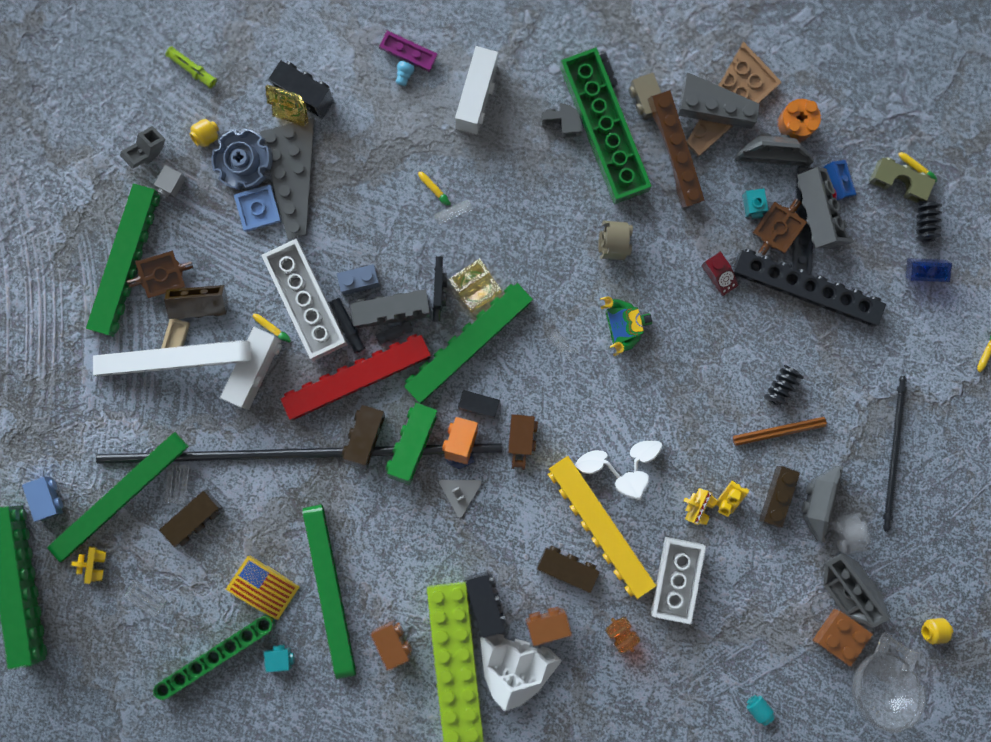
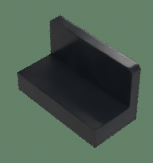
[458,390,500,419]

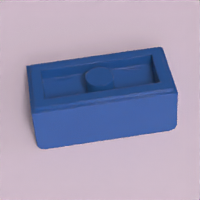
[823,160,856,201]

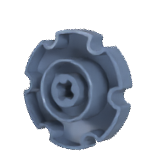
[212,129,273,190]

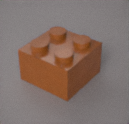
[526,606,572,646]
[812,609,873,667]
[370,620,413,671]

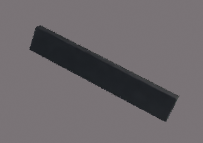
[791,166,814,279]

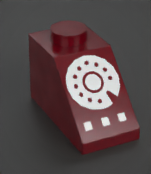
[701,251,738,297]

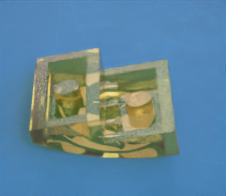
[265,85,308,127]
[448,258,502,313]

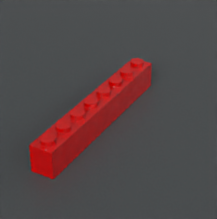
[280,334,432,421]

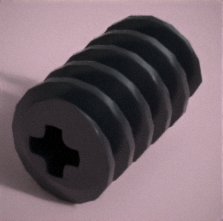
[916,201,942,242]
[764,365,804,408]

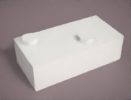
[455,46,498,135]
[220,327,282,410]
[651,537,706,624]

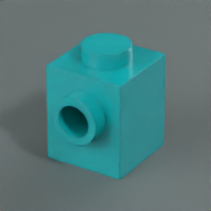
[742,188,768,219]
[264,645,295,672]

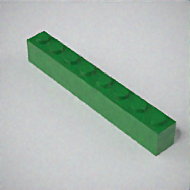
[86,183,160,337]
[404,283,533,404]

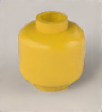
[189,119,219,147]
[921,618,953,645]

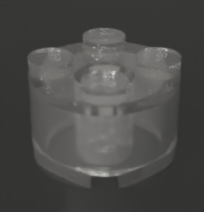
[832,512,871,555]

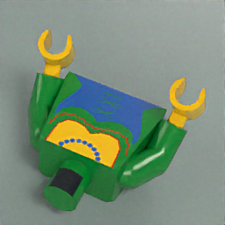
[600,296,652,356]

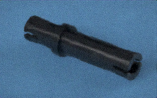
[329,298,366,354]

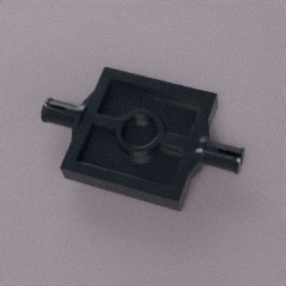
[432,256,448,322]

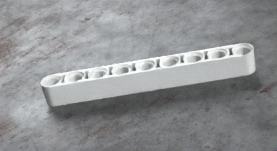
[93,341,251,376]

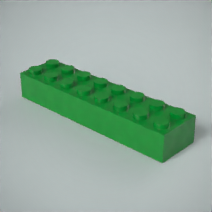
[560,47,652,205]
[0,505,47,670]

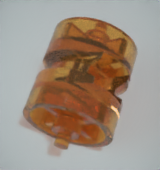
[605,616,641,654]

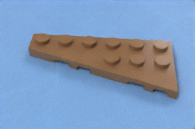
[687,41,781,157]

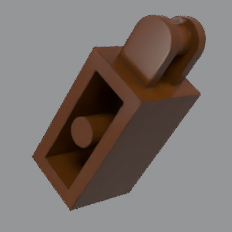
[508,414,538,470]

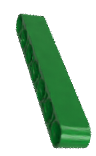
[153,615,275,700]

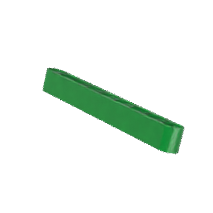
[47,432,189,563]
[303,504,356,680]

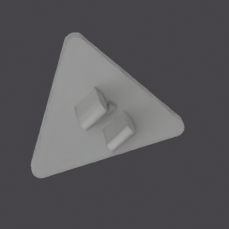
[439,480,481,517]

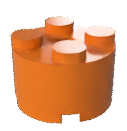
[778,99,821,142]

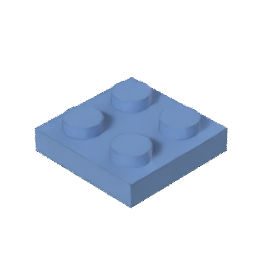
[234,185,281,232]

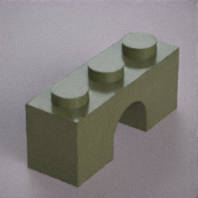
[869,157,936,203]

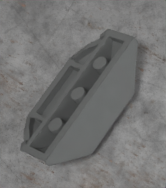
[734,133,814,167]
[801,466,843,542]
[823,553,890,628]

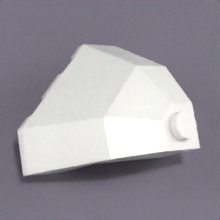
[481,634,561,711]

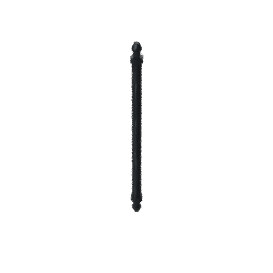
[883,375,907,532]

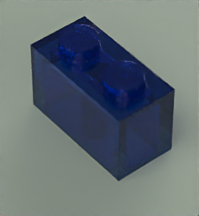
[905,258,952,282]

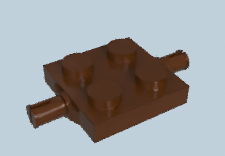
[753,199,807,256]
[127,250,194,299]

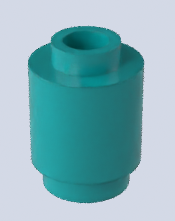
[746,695,775,726]

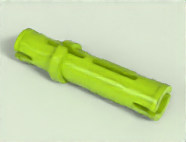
[165,46,217,89]

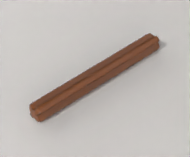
[732,417,827,446]

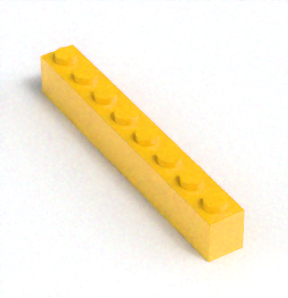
[547,456,656,599]

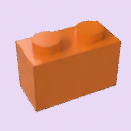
[442,417,478,464]

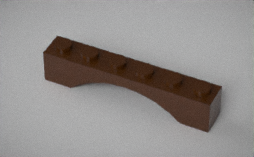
[648,90,705,208]

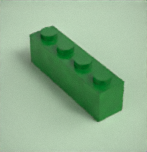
[385,403,438,486]

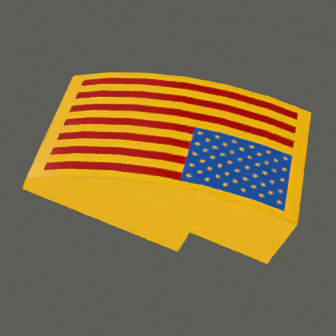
[225,555,300,620]

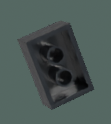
[269,60,334,120]
[465,571,507,639]

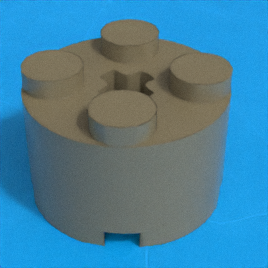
[598,220,633,260]

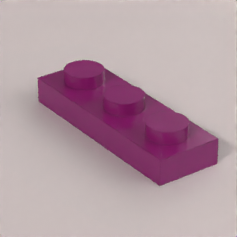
[379,30,438,72]

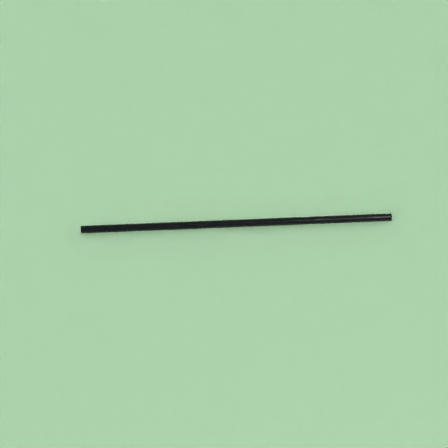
[96,443,502,464]

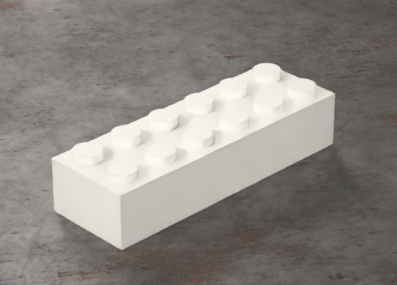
[261,239,348,361]

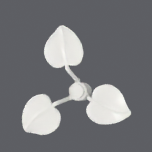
[575,441,662,500]

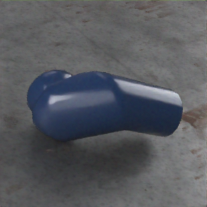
[446,454,475,469]

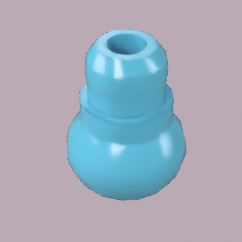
[396,61,414,86]

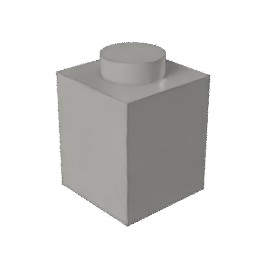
[154,165,186,198]

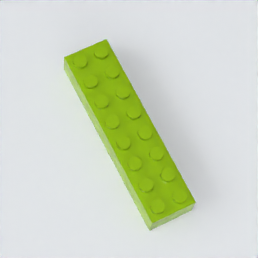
[427,582,484,742]

